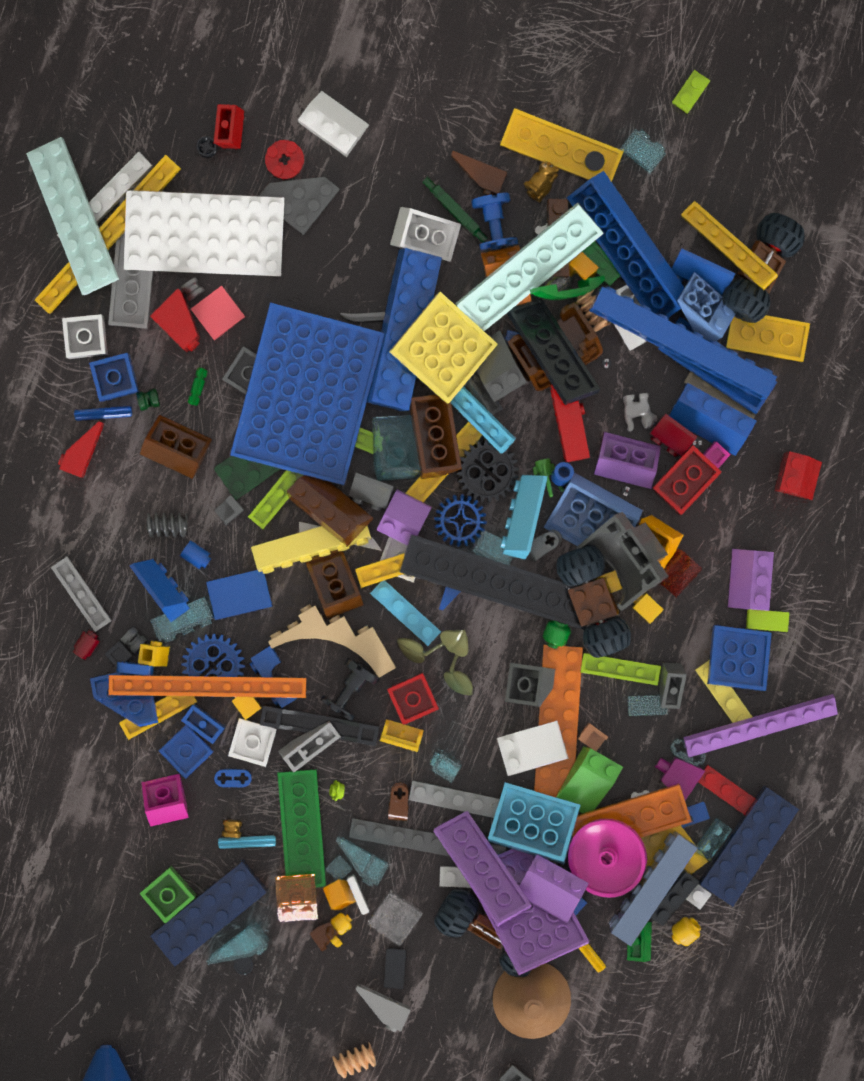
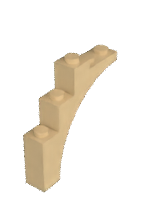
[268,604,396,677]

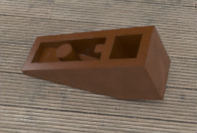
[451,150,507,196]

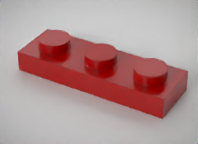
[698,765,756,815]

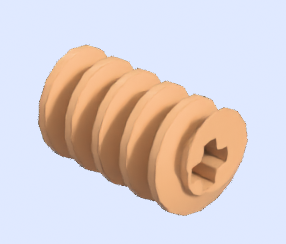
[575,289,611,332]
[332,1042,376,1078]

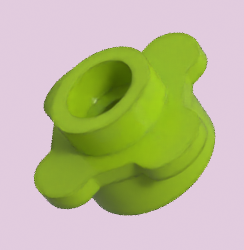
[329,780,345,801]

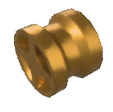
[221,820,242,838]

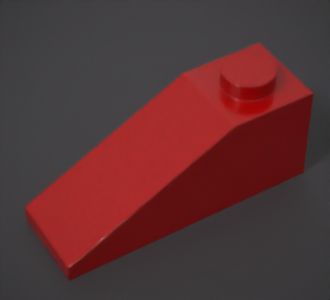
[58,422,104,478]

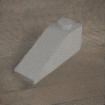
[278,721,341,772]
[356,983,411,1032]

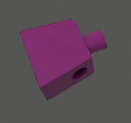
[655,757,705,801]

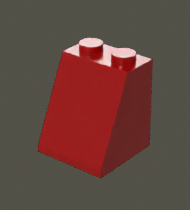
[150,289,201,352]
[774,451,822,500]

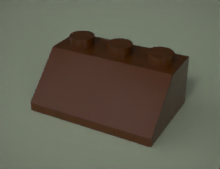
[140,415,212,479]

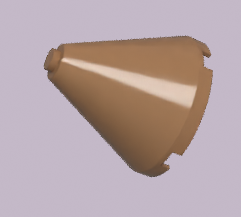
[493,963,571,1039]

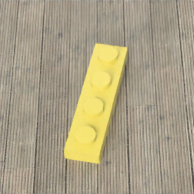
[695,659,752,723]

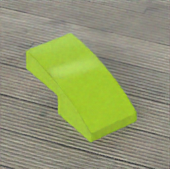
[746,609,789,632]

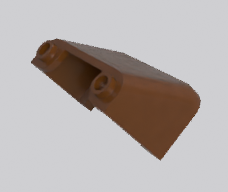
[507,302,603,391]

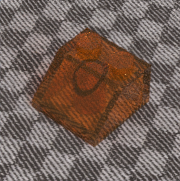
[275,874,318,922]

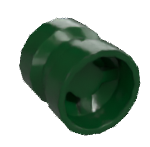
[136,388,160,411]

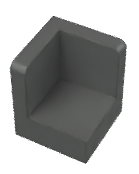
[215,495,244,525]

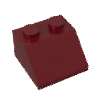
[649,414,697,458]

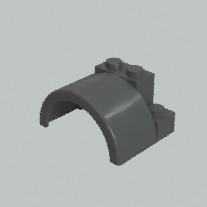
[577,512,668,611]

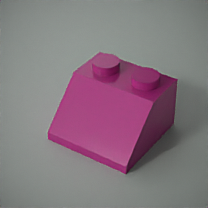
[141,774,188,826]

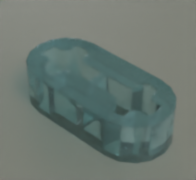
[670,738,706,766]

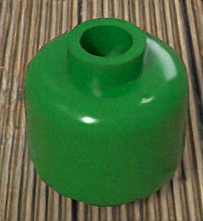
[543,620,571,649]

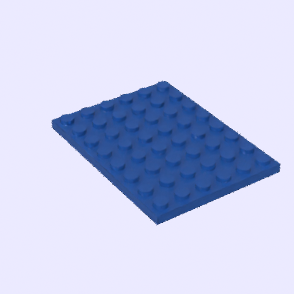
[230,302,385,485]

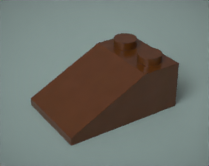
[305,549,364,619]

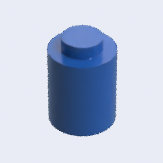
[551,462,574,486]
[180,540,211,569]

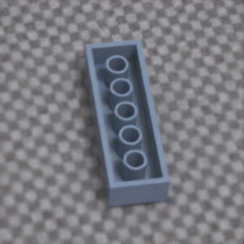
[608,831,698,946]

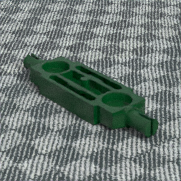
[422,177,488,243]

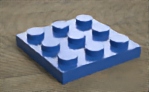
[707,625,772,691]

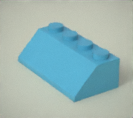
[500,475,547,559]

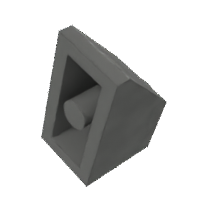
[659,662,687,709]

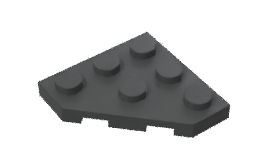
[260,177,340,235]

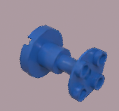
[471,193,518,250]

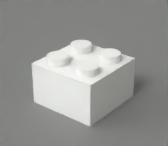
[62,314,108,359]

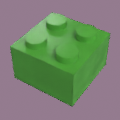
[140,866,197,923]

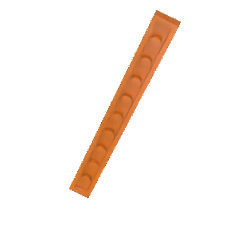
[109,675,306,698]

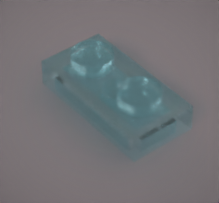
[696,818,732,861]

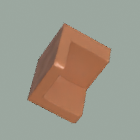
[577,722,608,751]

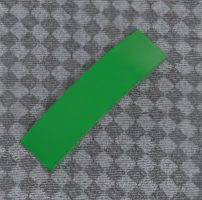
[530,276,605,300]

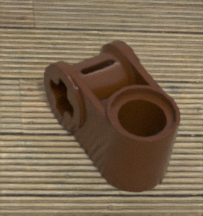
[388,782,409,821]

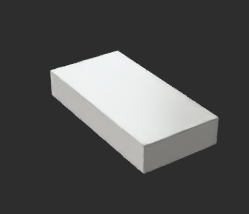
[347,874,370,915]

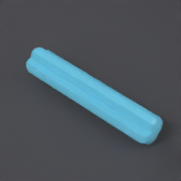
[218,835,276,849]

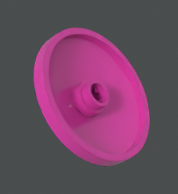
[568,819,647,898]

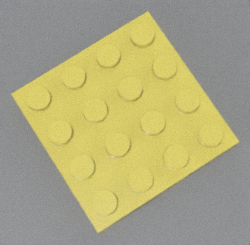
[389,292,498,404]

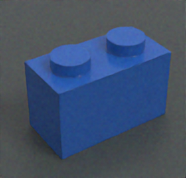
[181,704,226,744]

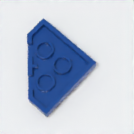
[90,672,159,727]

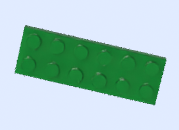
[277,769,326,890]

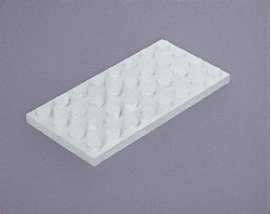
[124,190,284,276]

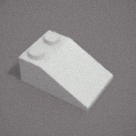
[390,207,461,262]
[497,721,569,776]

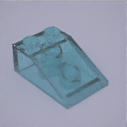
[372,415,420,481]
[206,920,269,965]

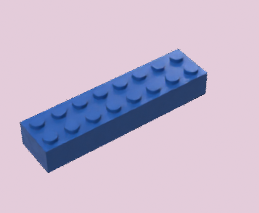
[567,171,684,318]
[367,248,442,411]

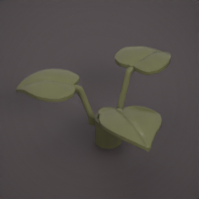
[397,630,473,695]

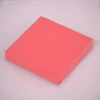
[191,286,245,341]

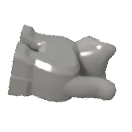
[623,393,657,432]

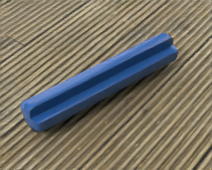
[74,406,132,421]

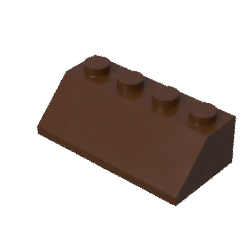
[409,395,462,479]
[287,475,373,547]

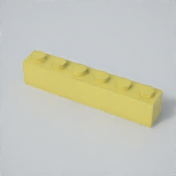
[251,525,371,574]

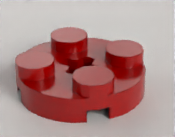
[265,140,304,180]

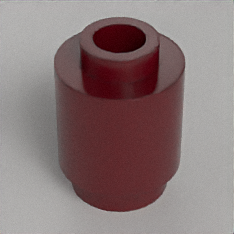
[72,630,100,660]

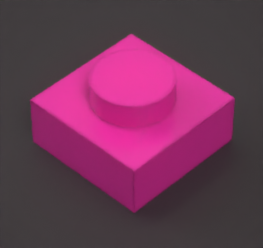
[703,441,731,468]

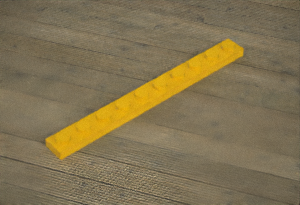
[35,155,181,314]

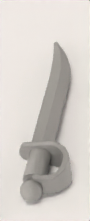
[340,312,385,322]

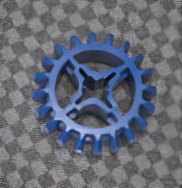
[434,494,487,547]

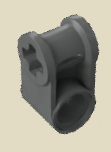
[529,529,562,562]

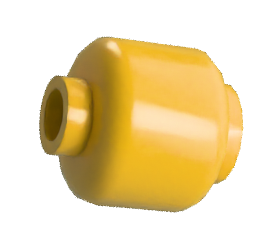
[671,917,701,946]

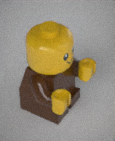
[309,913,352,951]

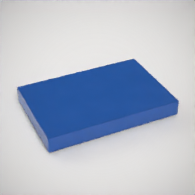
[206,570,272,620]

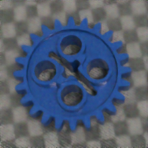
[181,633,245,697]

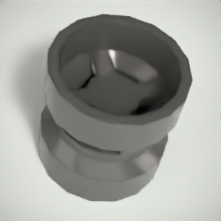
[120,626,148,653]

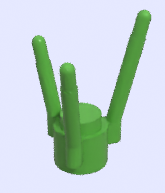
[533,459,564,497]

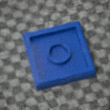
[159,725,214,779]

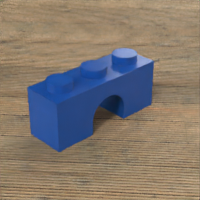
[250,646,297,708]

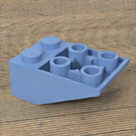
[677,272,736,342]

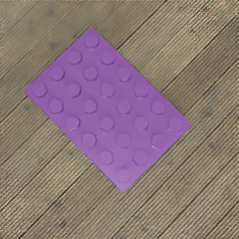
[478,849,589,975]

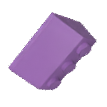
[594,432,661,489]
[728,549,774,611]
[519,854,589,923]

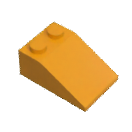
[639,515,683,569]

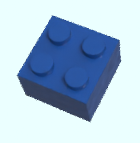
[89,353,139,402]

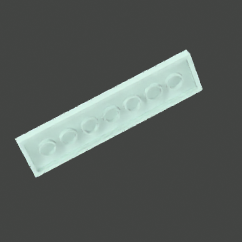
[26,137,119,295]
[456,203,603,331]

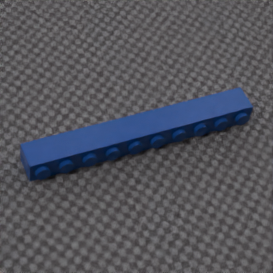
[589,287,777,400]

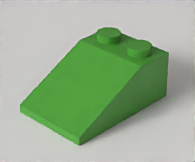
[556,746,623,813]

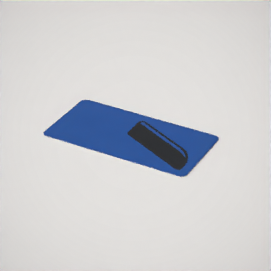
[681,802,710,828]

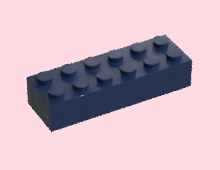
[699,786,799,907]
[150,860,268,967]

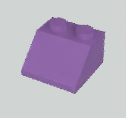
[377,490,432,545]

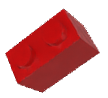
[214,104,244,149]

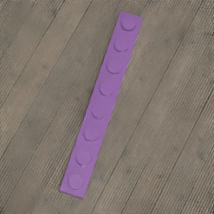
[683,694,838,757]

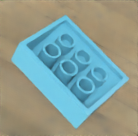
[488,783,580,864]

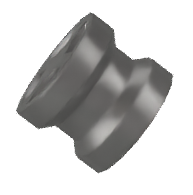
[180,277,205,302]

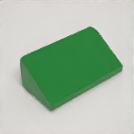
[627,921,652,962]

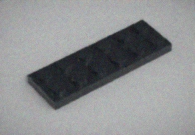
[507,298,600,405]

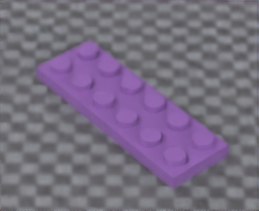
[434,811,531,926]

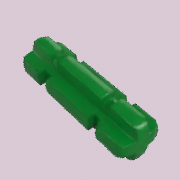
[188,368,208,406]

